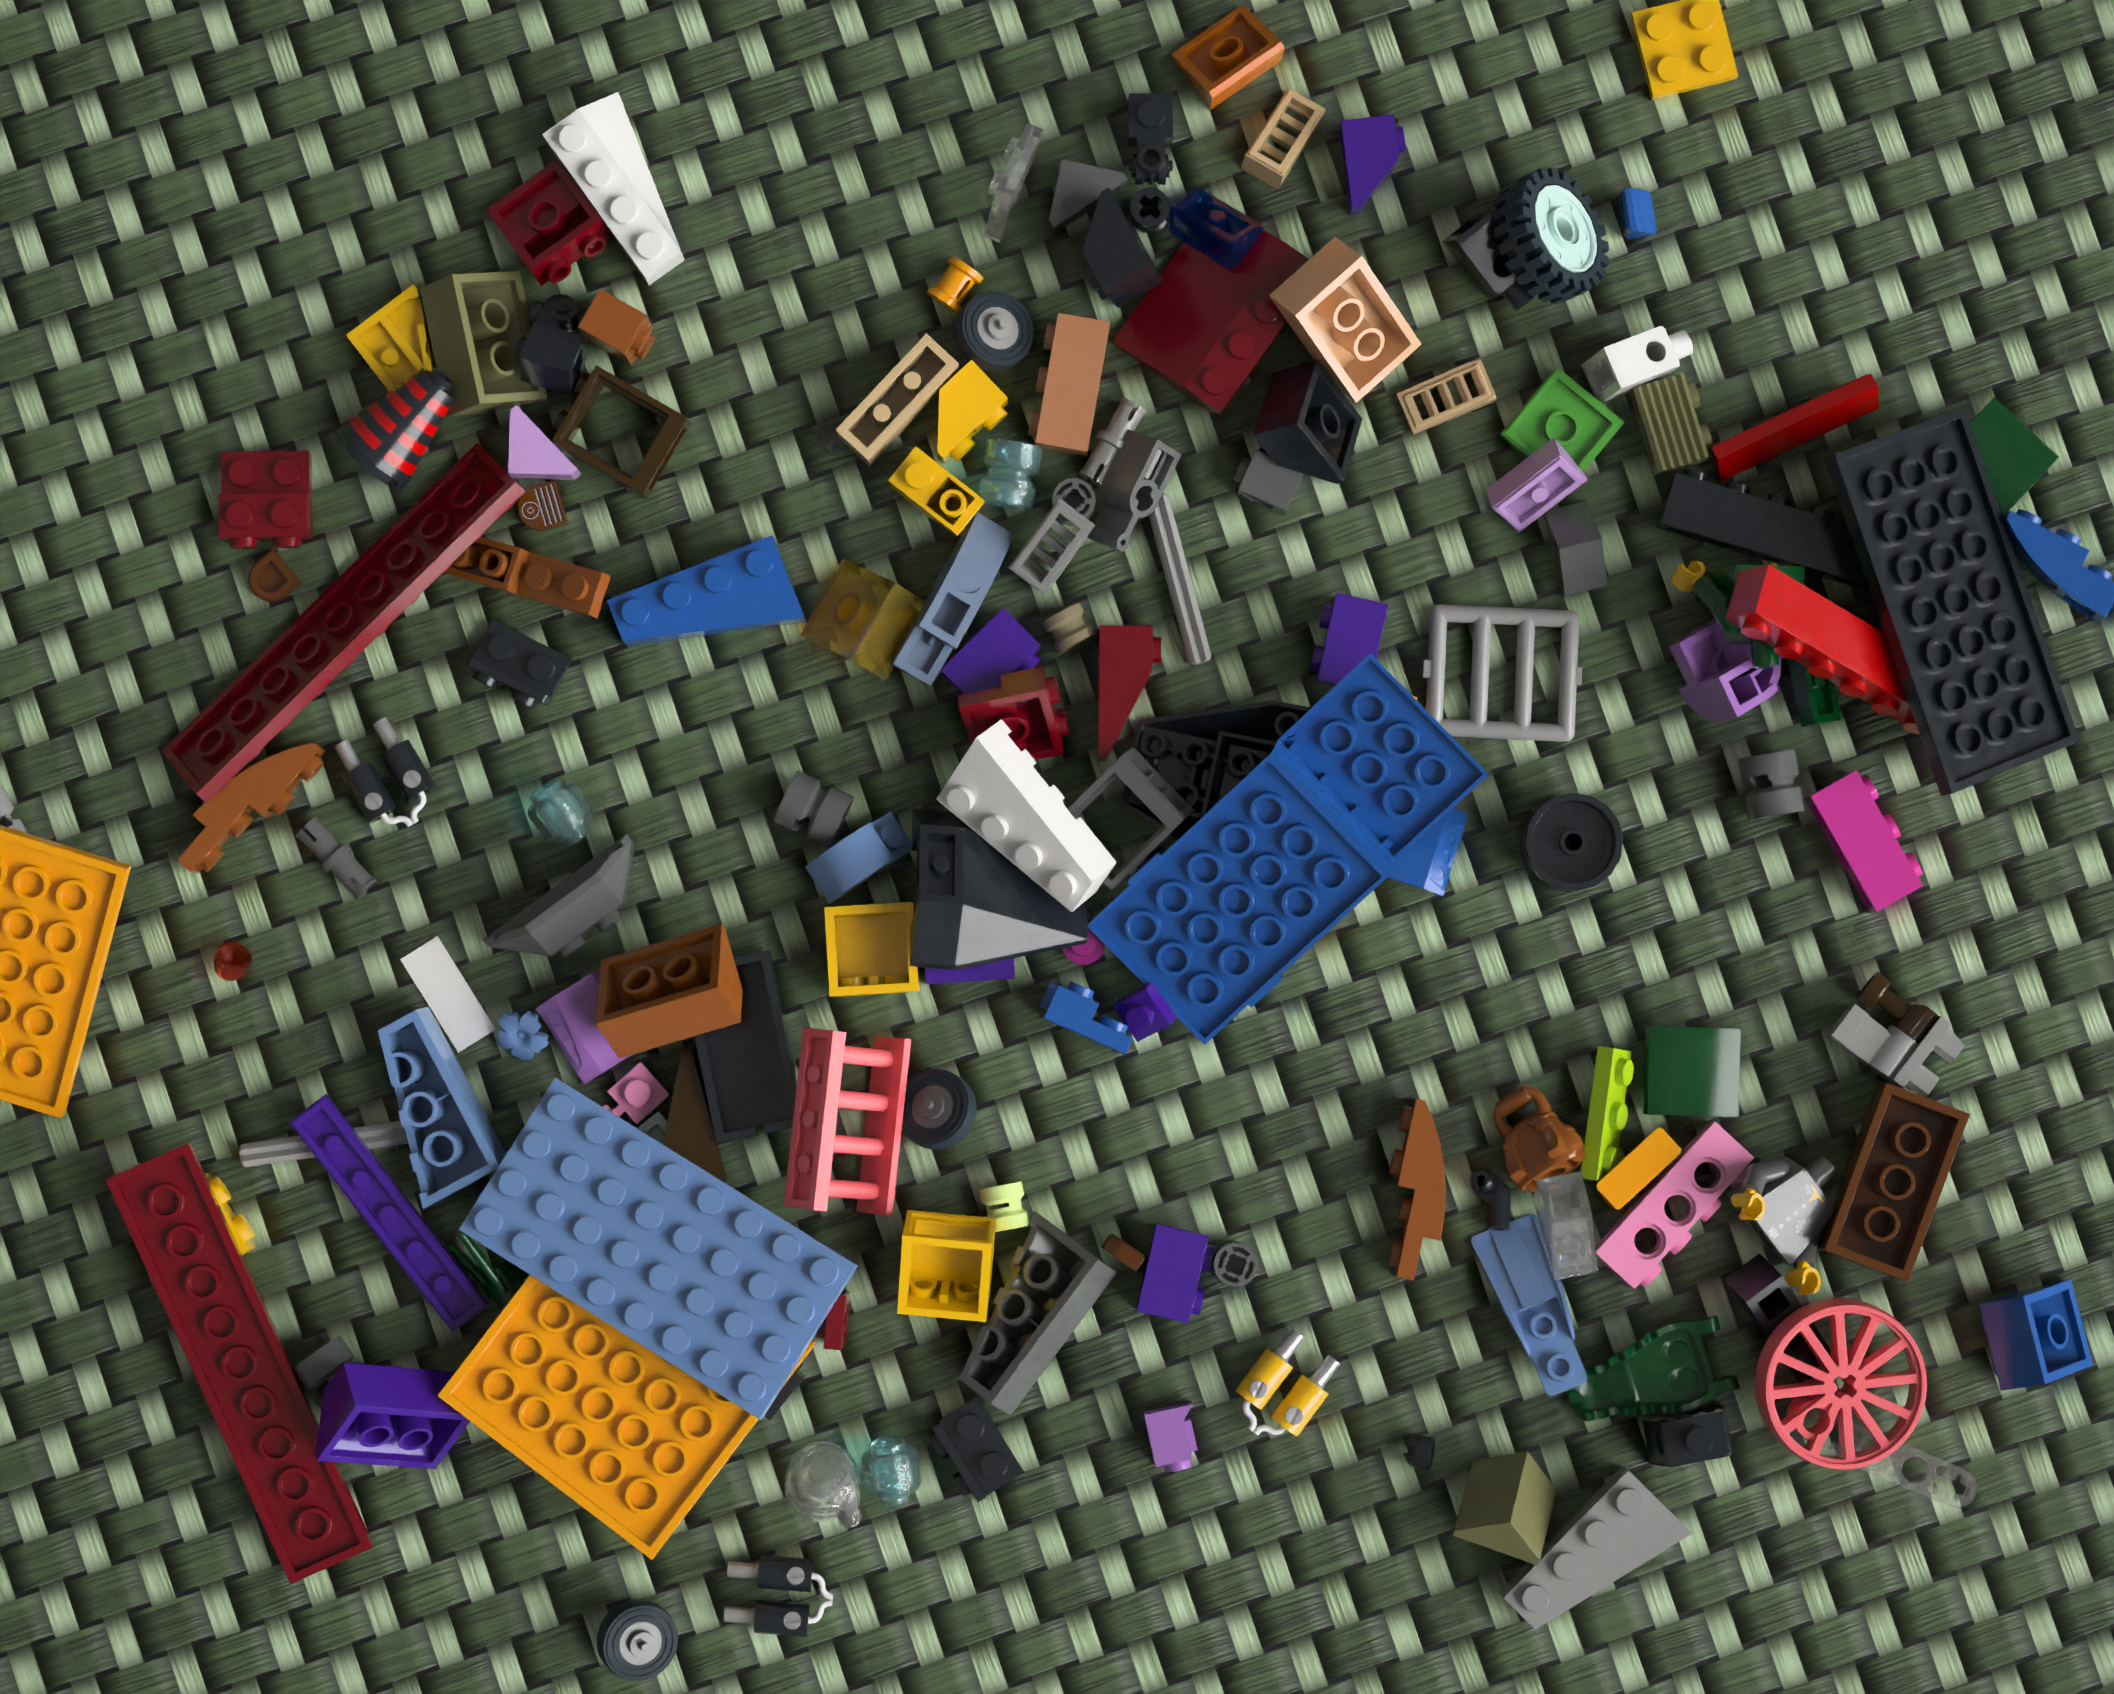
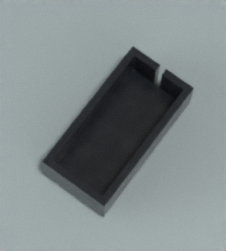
[694,950,797,1144]

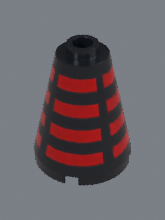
[334,367,455,491]

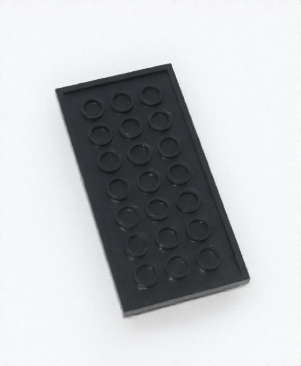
[1824,408,2080,796]

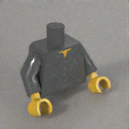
[1726,1155,1838,1295]

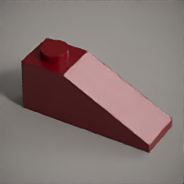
[1098,625,1161,761]

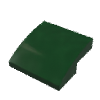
[1970,397,2059,518]
[1643,1026,1741,1117]

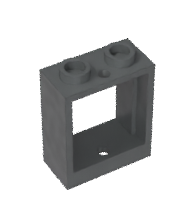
[1068,747,1194,890]

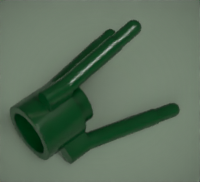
[448,1231,530,1308]

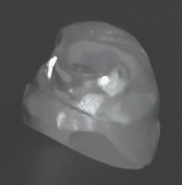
[785,1441,862,1528]

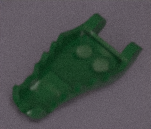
[1568,1315,1740,1422]

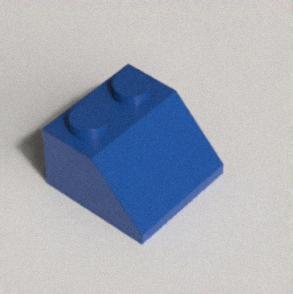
[1979,1279,2093,1391]

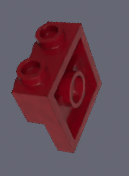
[486,159,613,286]
[218,451,313,549]
[958,666,1070,760]

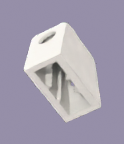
[1581,326,1693,404]

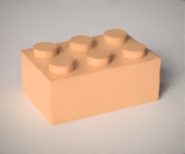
[1269,237,1422,403]

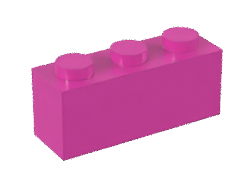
[1804,770,1923,914]

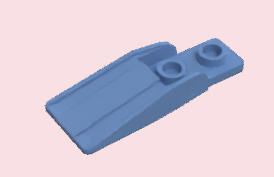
[1471,1214,1588,1397]

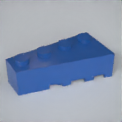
[607,535,807,646]

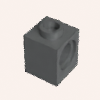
[1233,450,1303,516]

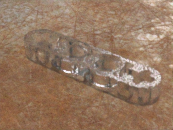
[1812,1417,1977,1508]

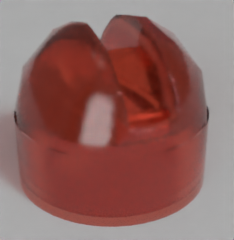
[213,942,252,981]

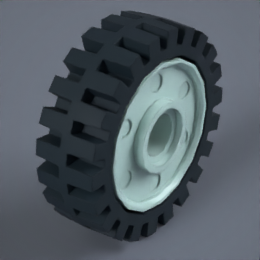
[1493,167,1609,304]

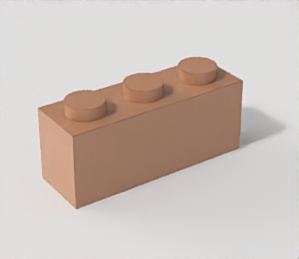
[1028,313,1110,457]

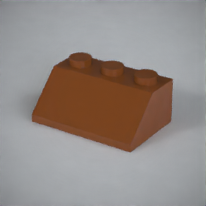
[595,923,743,1058]

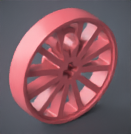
[1755,1298,1927,1469]

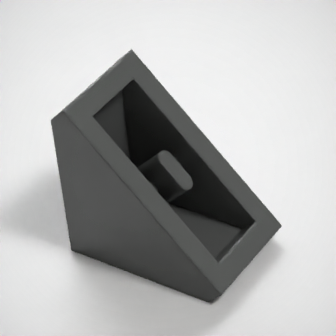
[1049,159,1128,234]
[1543,501,1608,597]

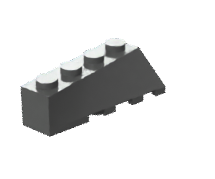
[959,1211,1117,1415]

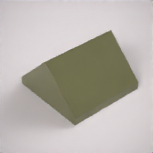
[1453,1451,1557,1565]

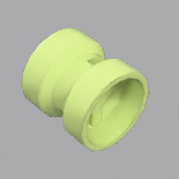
[978,1181,1029,1232]

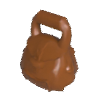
[1493,1085,1585,1192]

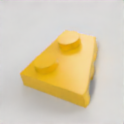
[346,284,434,391]

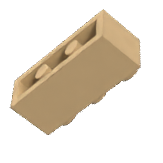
[835,333,960,467]

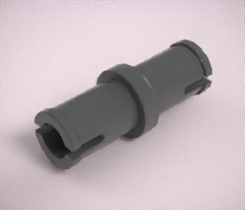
[295,816,377,900]

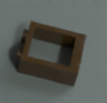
[550,365,691,499]

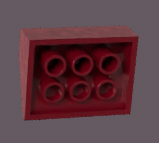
[1112,200,1309,420]

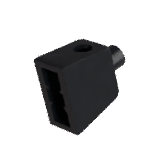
[1442,212,1536,311]

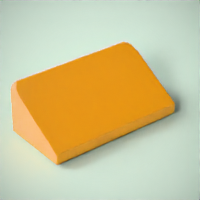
[1596,1127,1682,1210]

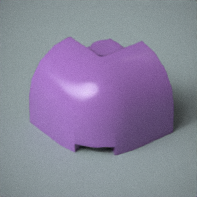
[1669,619,1784,721]

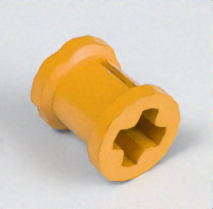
[927,256,983,314]

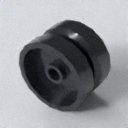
[1519,793,1623,893]

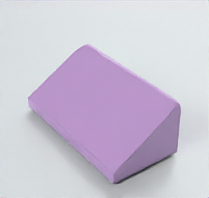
[1487,438,1587,533]

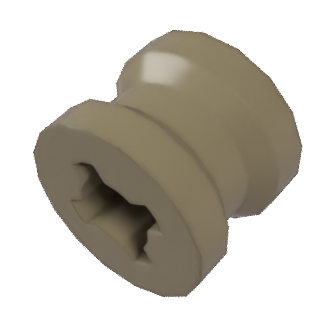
[1041,603,1096,655]

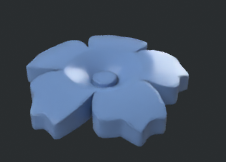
[497,1011,549,1060]

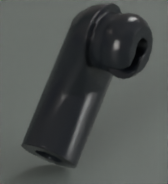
[1470,1168,1511,1231]

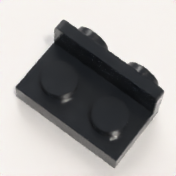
[466,619,573,709]
[929,1395,1024,1503]

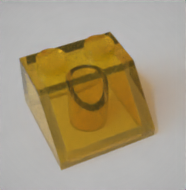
[800,559,926,681]

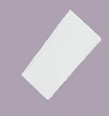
[400,936,495,1053]

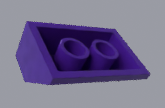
[315,1363,470,1469]

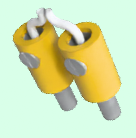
[1235,1328,1340,1437]

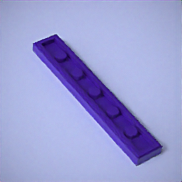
[289,1094,489,1333]

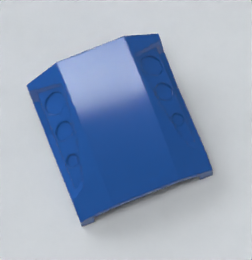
[1388,808,1468,897]

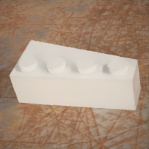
[936,719,1116,912]

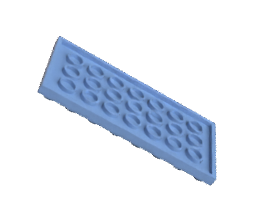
[459,1078,858,1420]

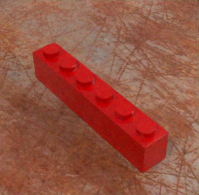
[1726,564,1920,735]

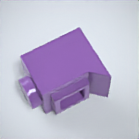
[1143,1401,1198,1473]

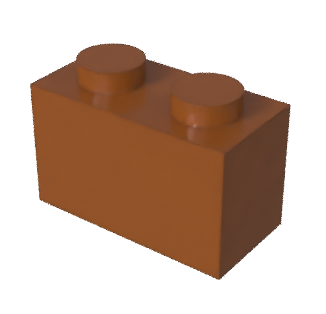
[578,289,655,366]

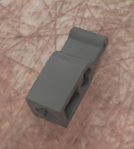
[1087,429,1181,552]

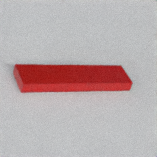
[1711,373,1880,482]

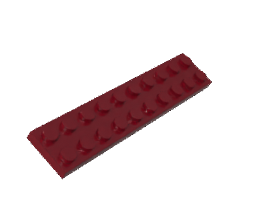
[161,443,526,803]
[105,1141,374,1584]

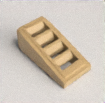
[1241,87,1326,189]
[1396,358,1496,435]

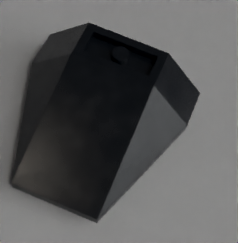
[1121,700,1311,840]
[910,809,1088,970]

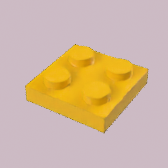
[1630,0,1738,100]

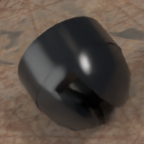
[1402,1433,1435,1470]

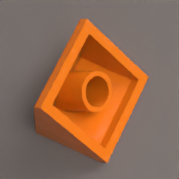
[1171,4,1284,110]

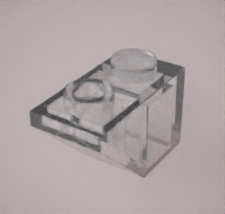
[1533,1171,1598,1280]

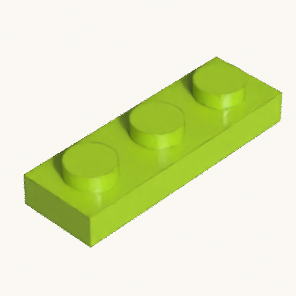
[1580,1046,1634,1181]

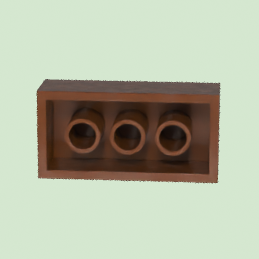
[1817,1082,1970,1282]

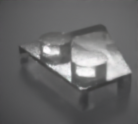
[983,123,1043,243]

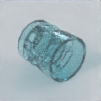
[978,439,1043,511]

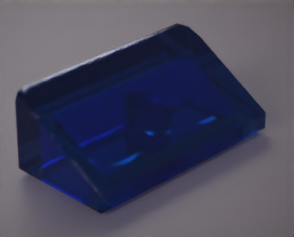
[1169,188,1264,270]

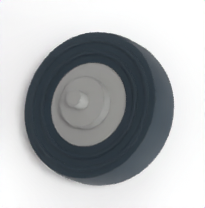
[954,291,1034,372]

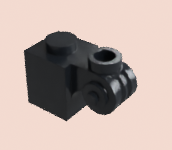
[1128,93,1173,185]
[515,294,586,395]

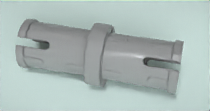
[1079,398,1146,488]

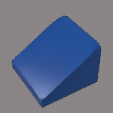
[1617,188,1657,239]

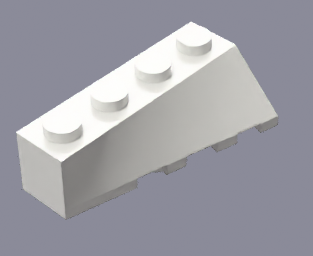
[542,92,685,285]

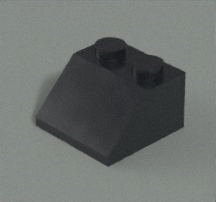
[1082,188,1164,308]
[1253,360,1362,484]

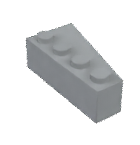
[1498,1466,1692,1630]

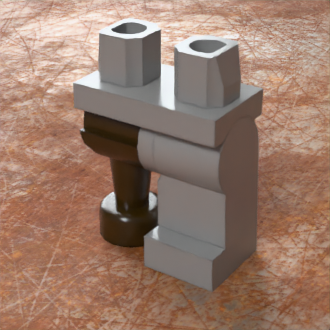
[1825,971,1965,1097]

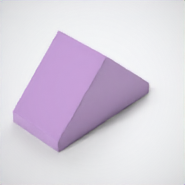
[508,405,581,480]

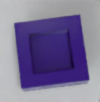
[1113,982,1177,1042]

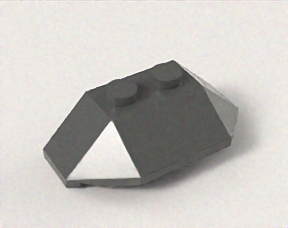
[483,834,635,958]

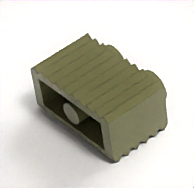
[1629,373,1713,477]

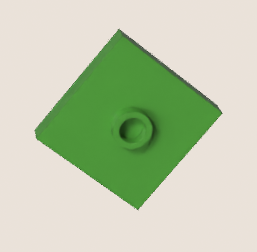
[1500,366,1624,472]

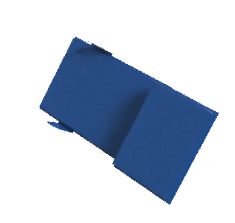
[1088,653,1489,1045]

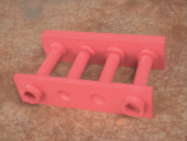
[784,1028,911,1216]

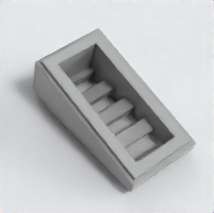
[1009,498,1095,595]

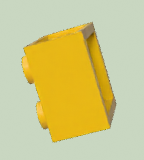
[824,902,920,997]
[897,1210,996,1322]

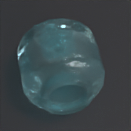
[527,778,594,846]
[861,1436,922,1506]

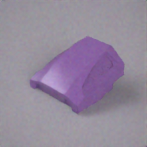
[536,969,631,1084]

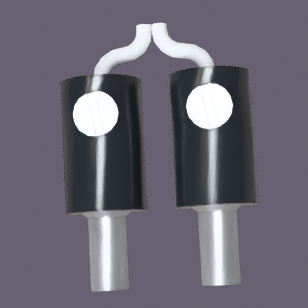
[334,717,436,827]
[724,1555,833,1637]

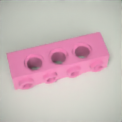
[1590,1121,1754,1289]

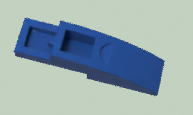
[2003,509,2114,622]

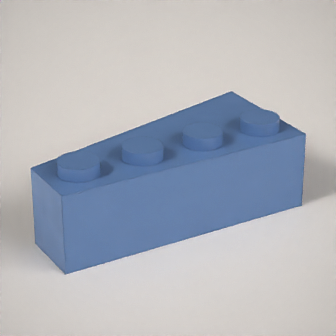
[378,1007,507,1209]

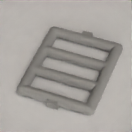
[1422,604,1583,742]

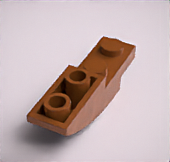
[444,537,611,618]
[177,743,326,874]
[1388,1098,1446,1281]

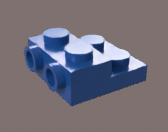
[1039,981,1133,1055]

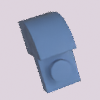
[805,812,912,904]

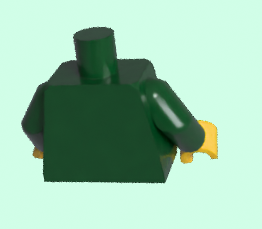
[1671,561,1805,669]

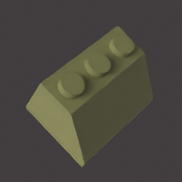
[420,271,547,417]

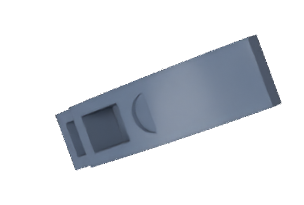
[890,512,1014,687]

